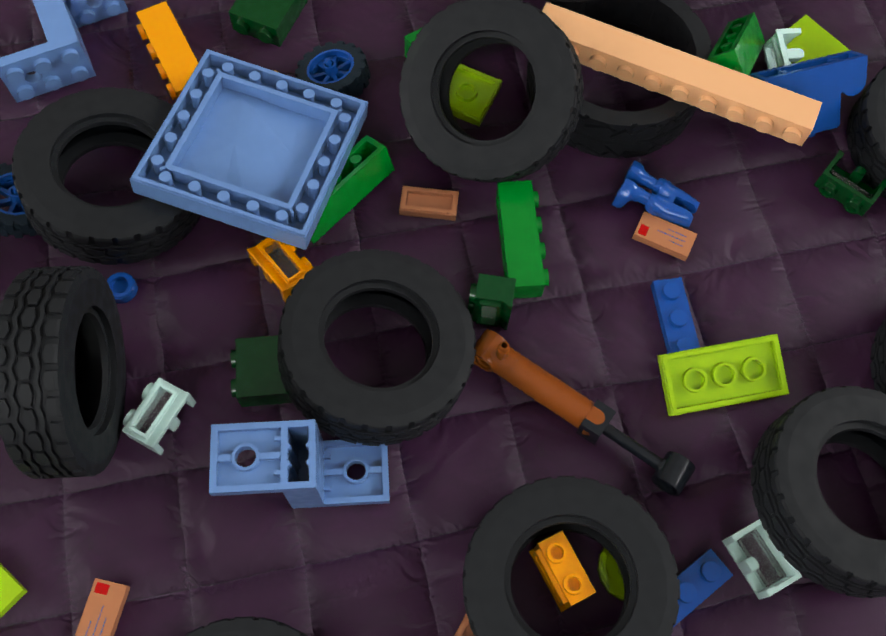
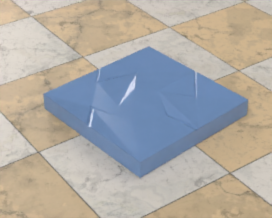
[130,49,368,250]

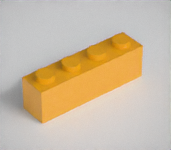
[136,1,198,100]

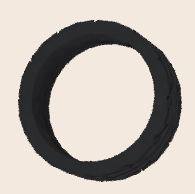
[526,0,713,159]

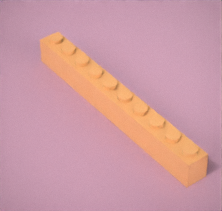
[542,2,823,146]

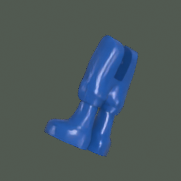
[611,160,700,228]

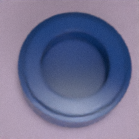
[107,272,138,303]

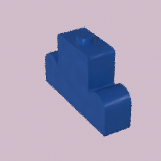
[749,50,868,138]

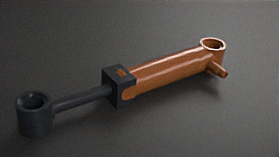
[474,329,696,496]

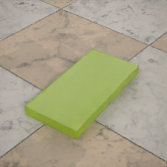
[657,334,789,416]

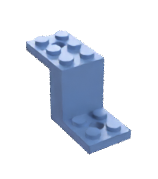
[0,0,128,103]
[209,419,390,509]

